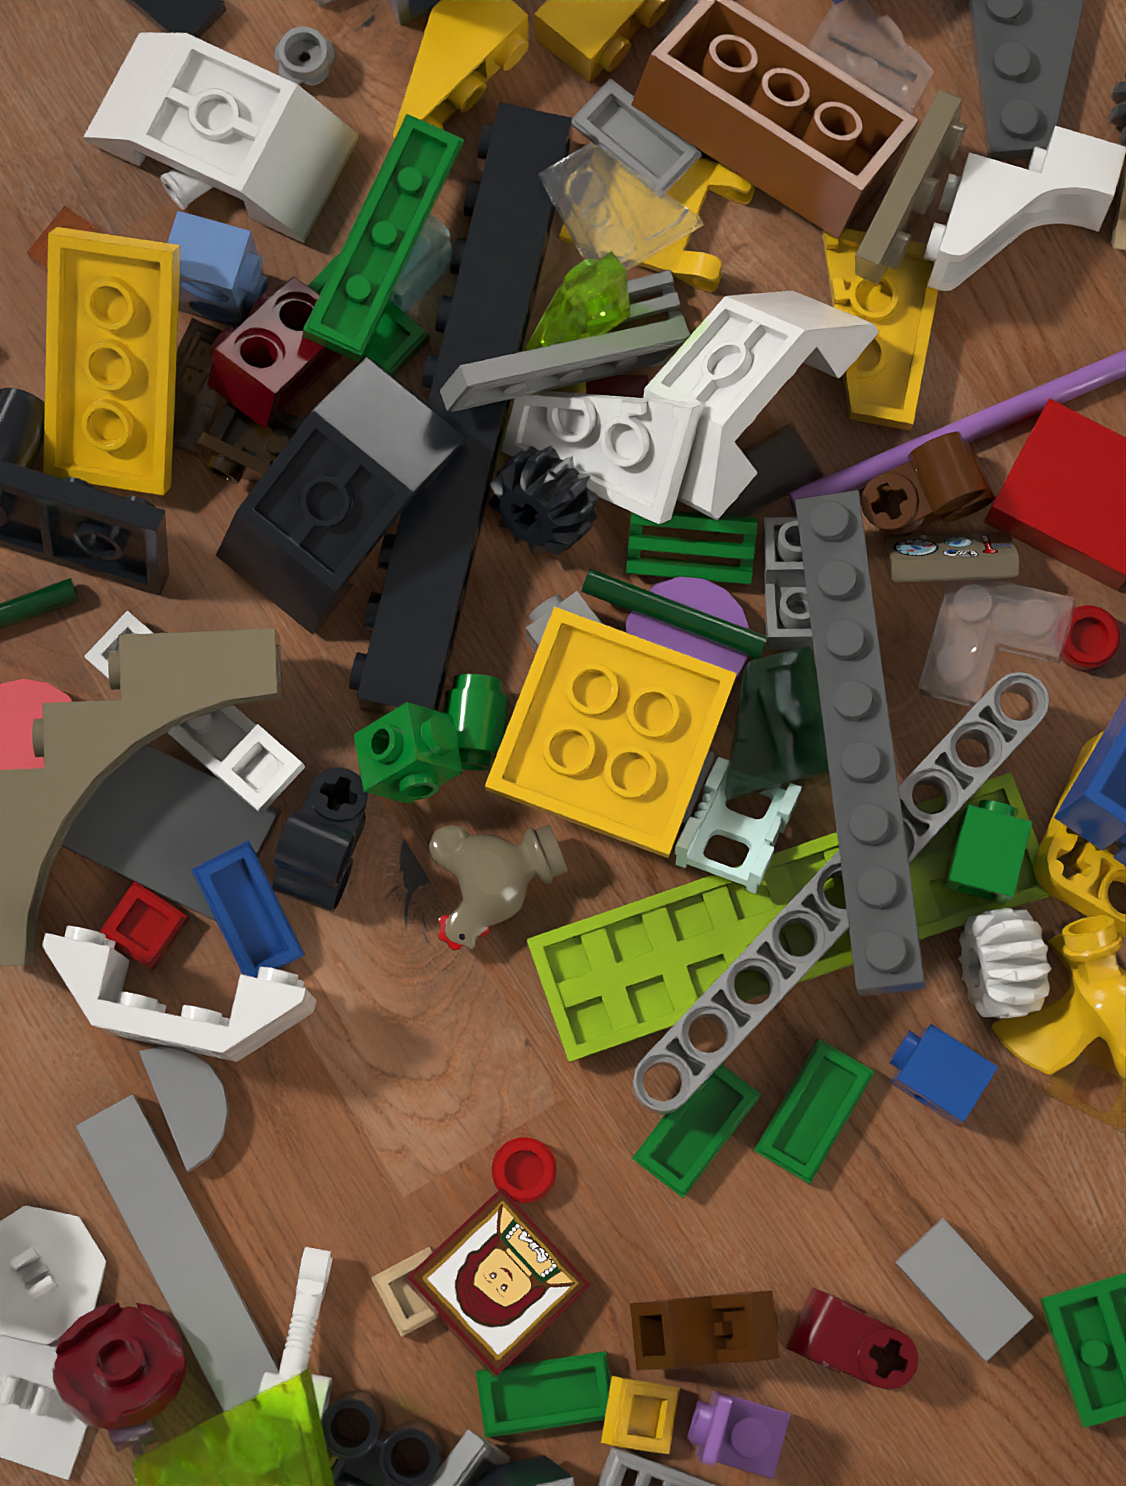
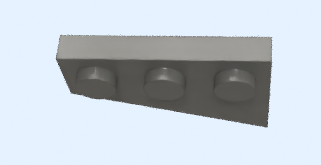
[968,0,1084,161]

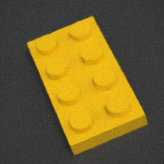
[43,227,181,496]

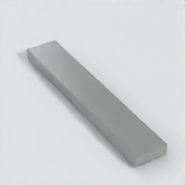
[75,1094,319,1477]

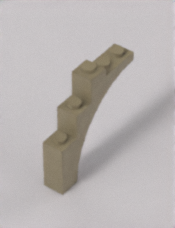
[0,628,282,967]

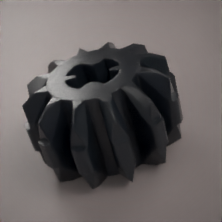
[489,445,599,556]

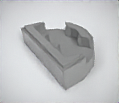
[139,1046,230,1172]

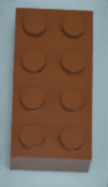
[631,0,919,239]

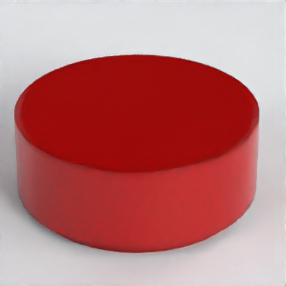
[1054,605,1121,671]
[491,1137,557,1203]

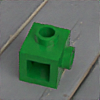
[354,702,463,804]

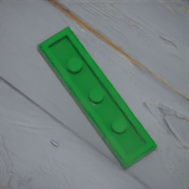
[302,114,464,363]

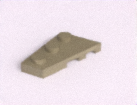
[855,89,967,285]

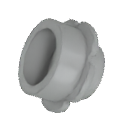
[274,26,335,86]

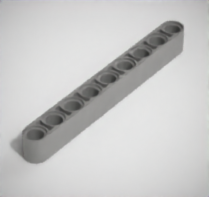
[632,672,1049,1115]

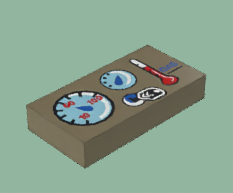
[884,532,1019,583]

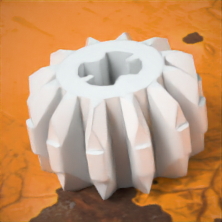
[958,908,1052,1019]

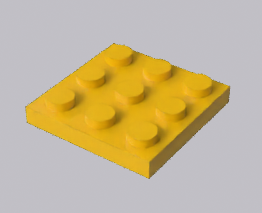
[485,606,737,858]

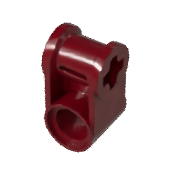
[785,1287,919,1389]

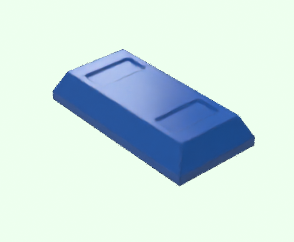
[190,840,305,978]

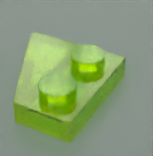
[523,251,630,352]

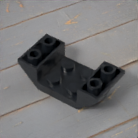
[216,357,468,635]

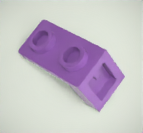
[687,1390,791,1479]

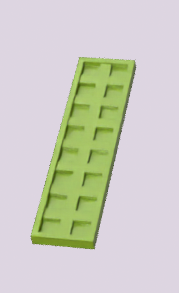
[527,772,1052,1063]

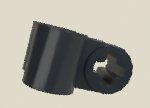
[272,767,368,913]
[319,1390,445,1486]

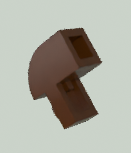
[630,1290,780,1370]

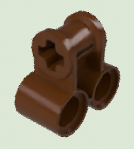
[861,431,995,536]

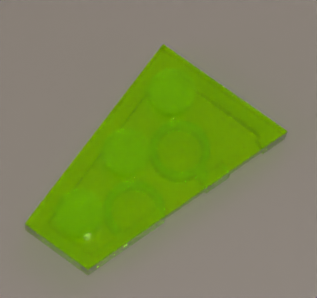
[132,1366,334,1486]

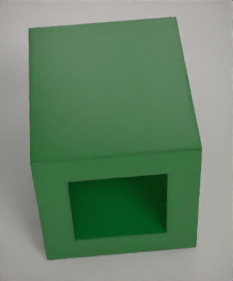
[941,800,1032,905]

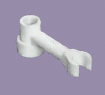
[256,1247,333,1431]

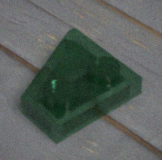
[724,646,830,801]

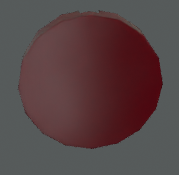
[52,1303,187,1430]

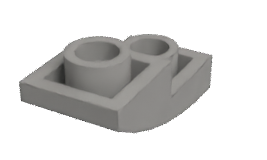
[763,517,814,650]

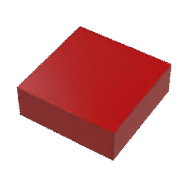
[99,881,190,971]

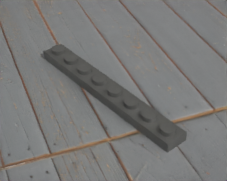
[795,490,926,997]

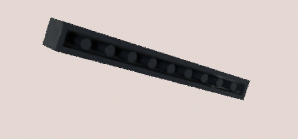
[349,103,572,715]

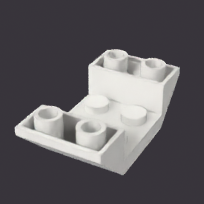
[84,33,359,243]
[643,291,879,520]
[42,926,317,1062]

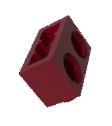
[207,276,342,429]

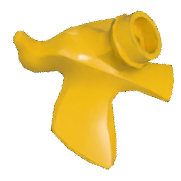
[991,916,1126,1079]

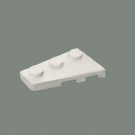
[501,391,705,524]

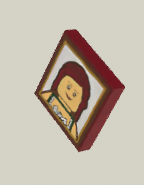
[404,1188,590,1378]

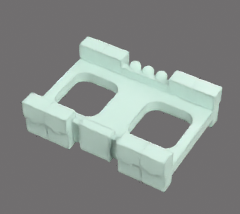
[675,757,802,894]

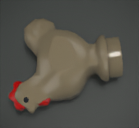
[429,825,568,951]

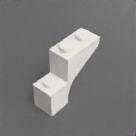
[923,126,1126,291]

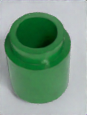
[444,674,509,771]

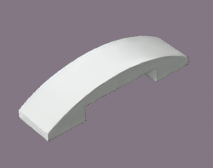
[84,611,305,814]

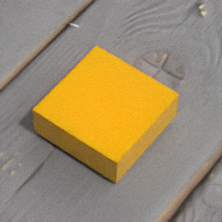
[601,1376,680,1454]

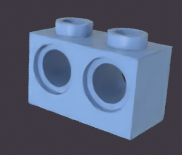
[167,211,269,327]

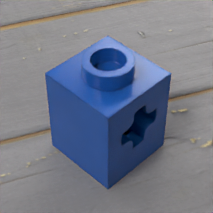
[889,1024,998,1125]

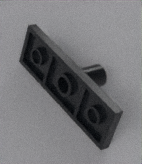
[0,388,169,595]

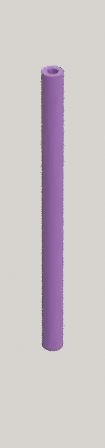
[788,349,1126,515]

